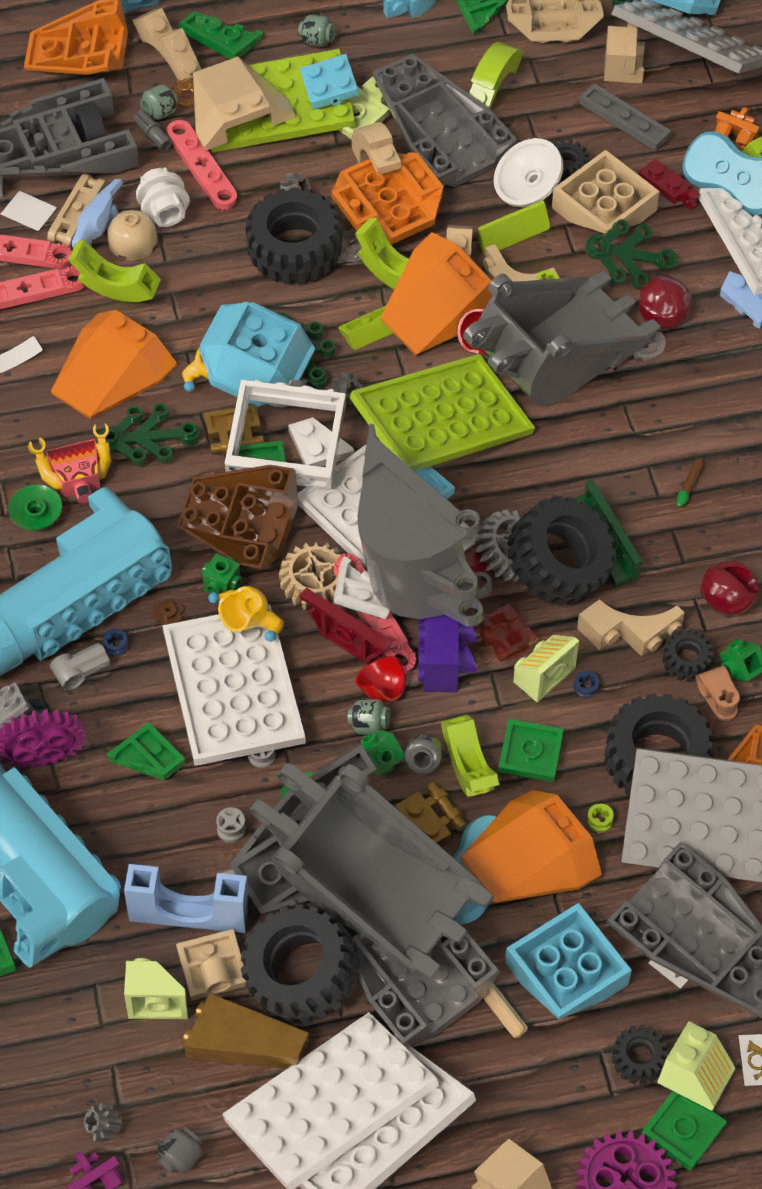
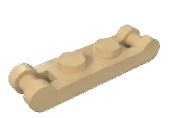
[47,173,108,248]

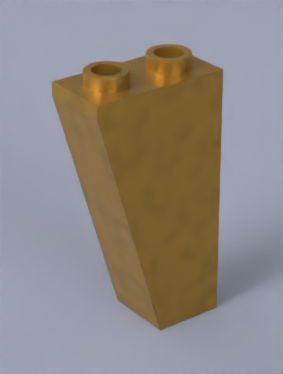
[182,994,309,1069]

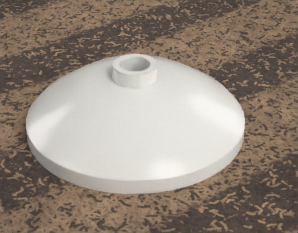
[494,139,563,207]

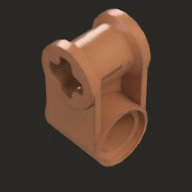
[696,666,740,722]

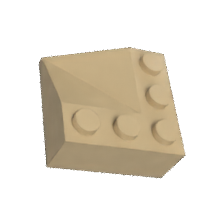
[552,150,659,234]

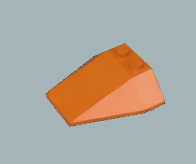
[24,0,128,75]
[51,310,177,419]

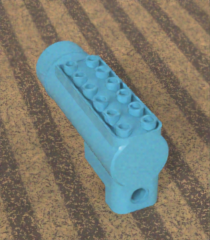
[0,487,172,676]
[0,763,121,967]

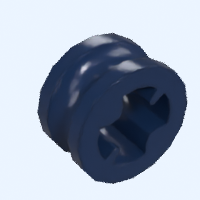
[103,628,128,657]
[574,671,599,698]

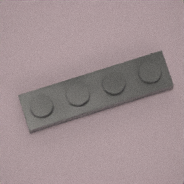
[579,83,671,151]

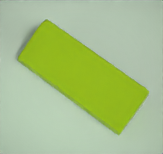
[477,201,550,254]
[338,306,393,350]

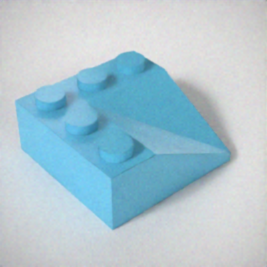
[505,903,632,1019]

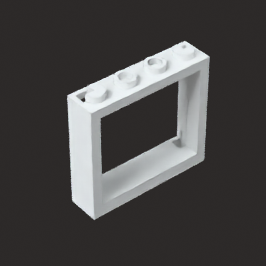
[225,379,346,490]

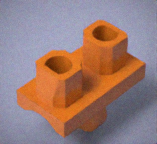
[715,107,760,149]

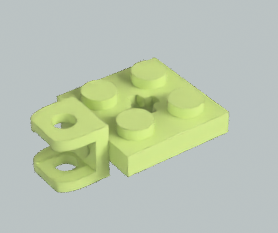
[338,77,390,140]

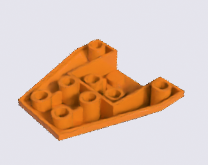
[380,232,493,356]
[460,790,602,903]

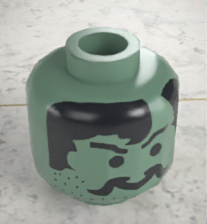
[298,14,335,47]
[140,85,178,120]
[348,699,391,735]

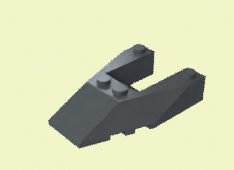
[0,78,139,177]
[230,745,376,914]

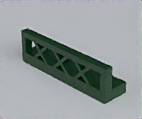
[575,479,642,588]

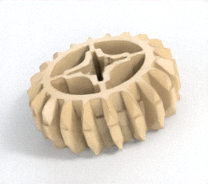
[279,541,351,610]

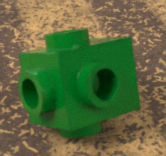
[201,554,242,594]
[719,639,762,682]
[360,730,405,776]

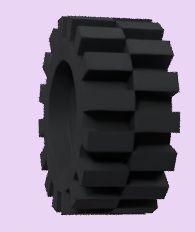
[553,139,589,184]
[662,629,714,682]
[612,1025,668,1085]

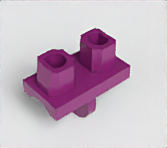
[64,1151,122,1189]

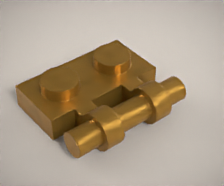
[204,404,264,455]
[395,782,467,846]

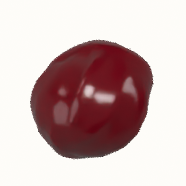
[639,274,692,330]
[700,561,759,616]

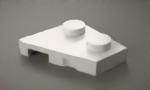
[288,417,354,467]
[333,556,389,619]

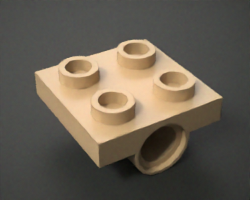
[176,929,246,1001]

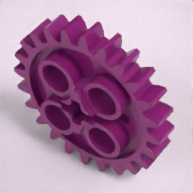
[0,709,86,769]
[575,1130,676,1189]

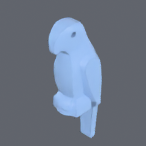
[71,179,123,249]

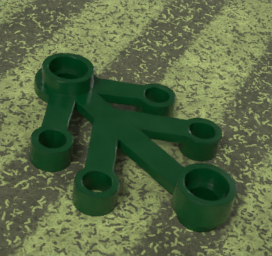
[585,219,678,289]
[278,312,335,390]
[97,403,200,466]

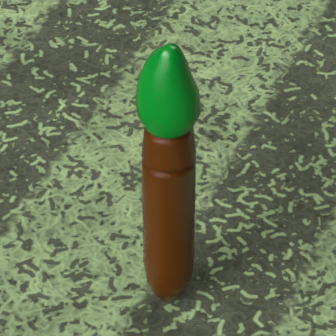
[676,458,704,507]

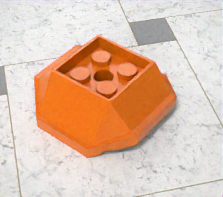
[332,153,443,245]

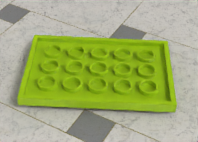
[211,49,356,153]
[350,354,535,471]

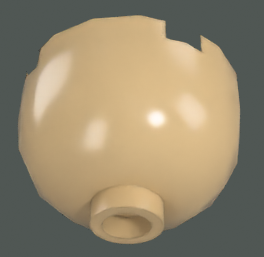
[107,210,158,261]

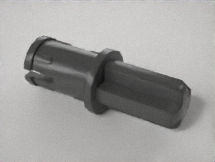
[134,110,173,151]

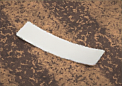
[0,336,43,373]

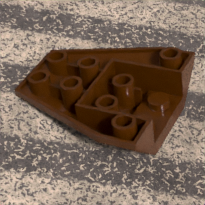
[177,465,298,570]

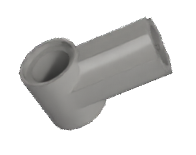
[50,643,110,691]

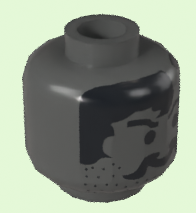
[405,733,443,774]
[157,1127,203,1174]

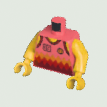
[28,423,111,503]

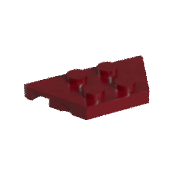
[300,587,392,664]

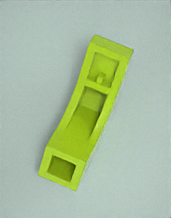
[469,41,524,109]
[355,218,409,289]
[68,239,161,302]
[441,715,499,797]

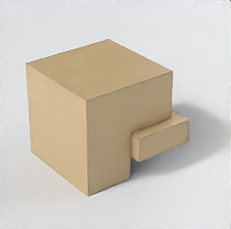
[604,22,645,83]
[471,1139,552,1189]

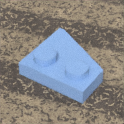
[720,271,762,329]

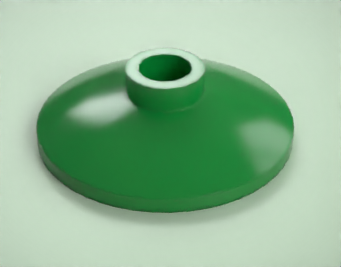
[8,485,62,531]

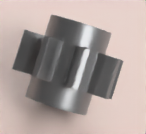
[280,172,311,191]
[331,372,363,405]
[84,1103,122,1142]

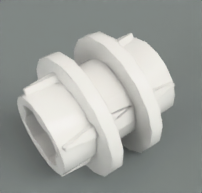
[136,168,189,227]

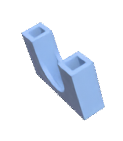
[124,864,249,933]

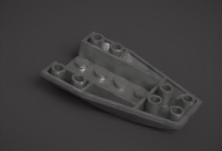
[372,54,517,188]
[607,842,762,1018]
[340,922,499,1046]

